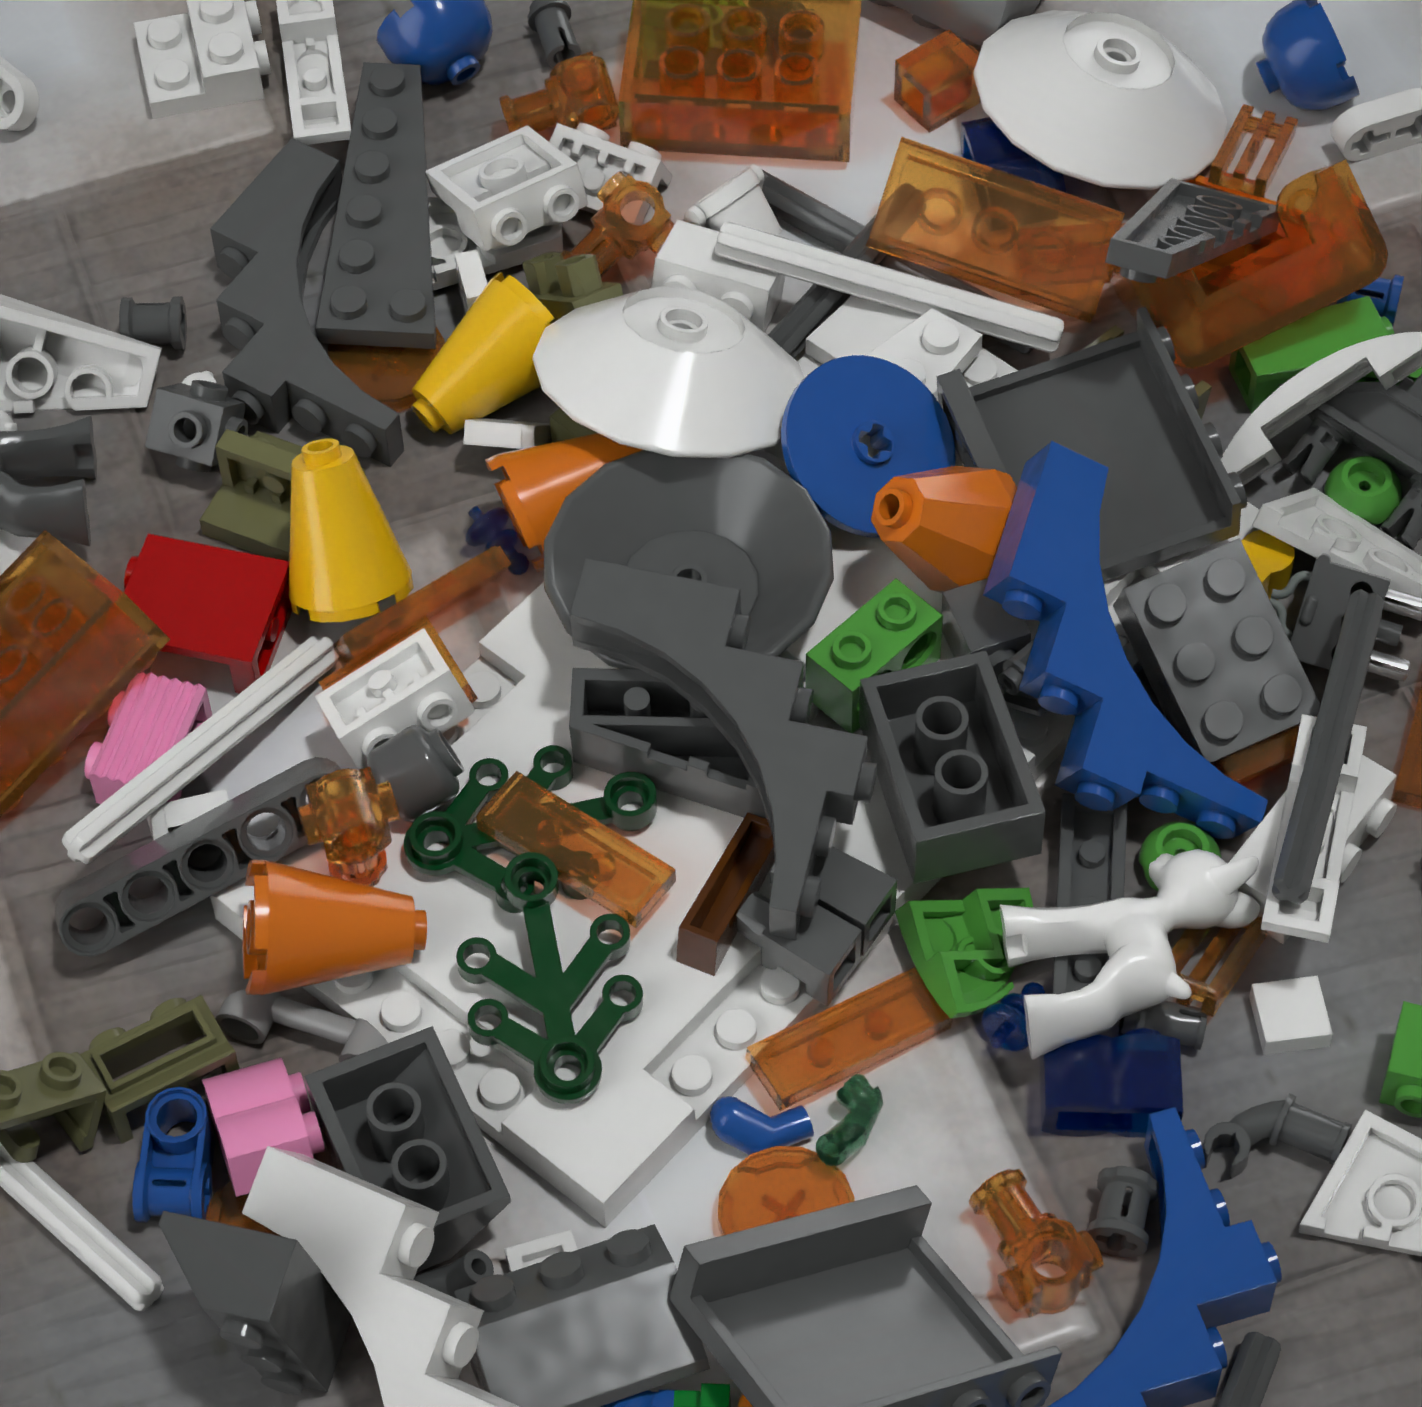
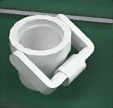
[683,164,783,235]

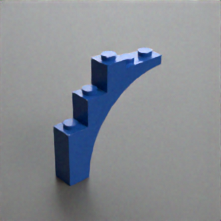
[983,441,1268,839]
[1048,1107,1282,1407]

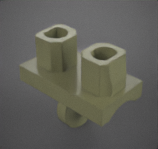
[522,252,623,324]

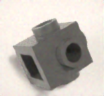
[145,380,248,472]

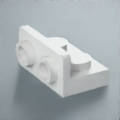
[549,123,672,230]
[314,628,475,778]

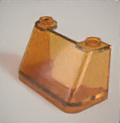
[1106,159,1388,369]

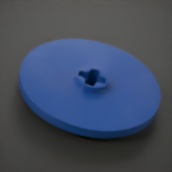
[781,355,956,538]

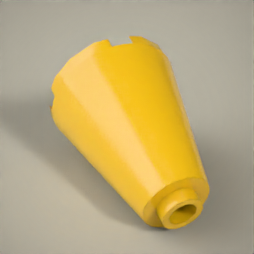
[411,272,555,434]
[289,438,414,623]

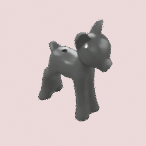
[0,416,97,546]

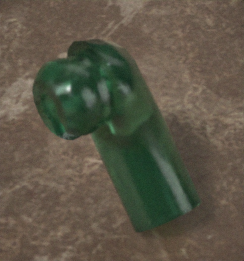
[815,1074,884,1166]

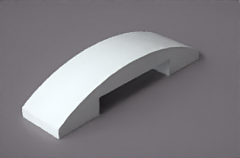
[276,0,351,145]
[1221,332,1422,486]
[1261,714,1367,943]

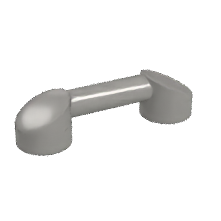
[215,989,388,1062]

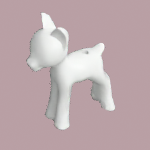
[999,849,1260,1060]

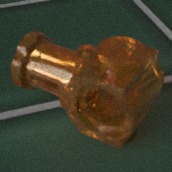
[499,51,621,133]
[562,171,674,278]
[297,766,400,887]
[969,1169,1103,1318]

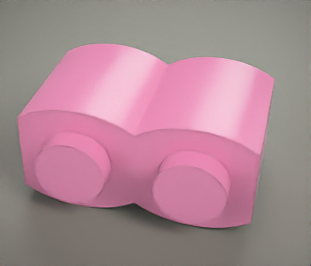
[202,1058,325,1197]

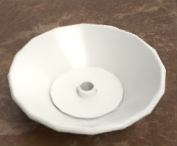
[973,10,1228,190]
[532,286,805,458]

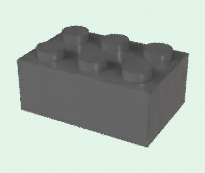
[1113,538,1321,768]
[859,651,1046,884]

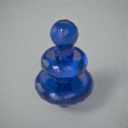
[465,506,529,575]
[982,982,1046,1052]

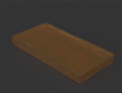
[866,137,1125,323]

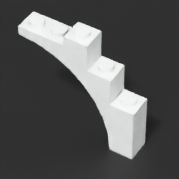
[242,1146,519,1407]

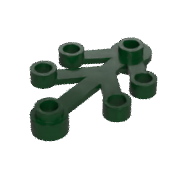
[404,745,657,913]
[456,852,643,1104]

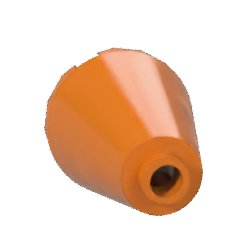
[485,433,642,573]
[242,860,427,996]

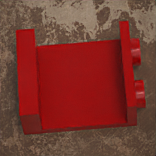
[103,533,292,694]

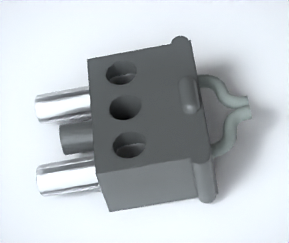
[1270,553,1422,682]

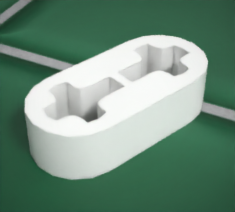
[1331,88,1422,162]

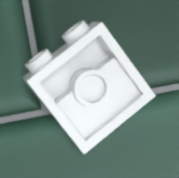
[133,0,271,119]
[425,125,589,252]

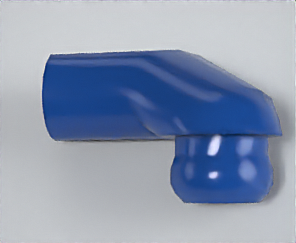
[710,1096,814,1158]

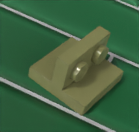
[199,429,366,561]

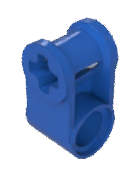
[132,1087,216,1223]

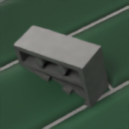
[569,668,767,819]

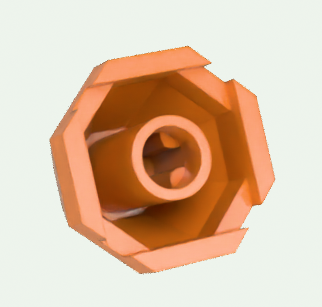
[871,466,1017,593]

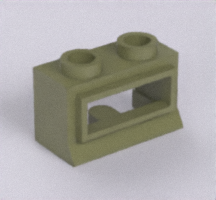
[80,995,240,1144]
[0,1052,107,1163]

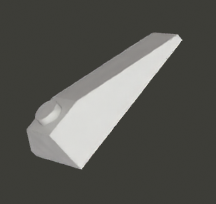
[0,294,162,414]

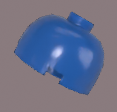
[376,0,493,85]
[1256,0,1360,111]

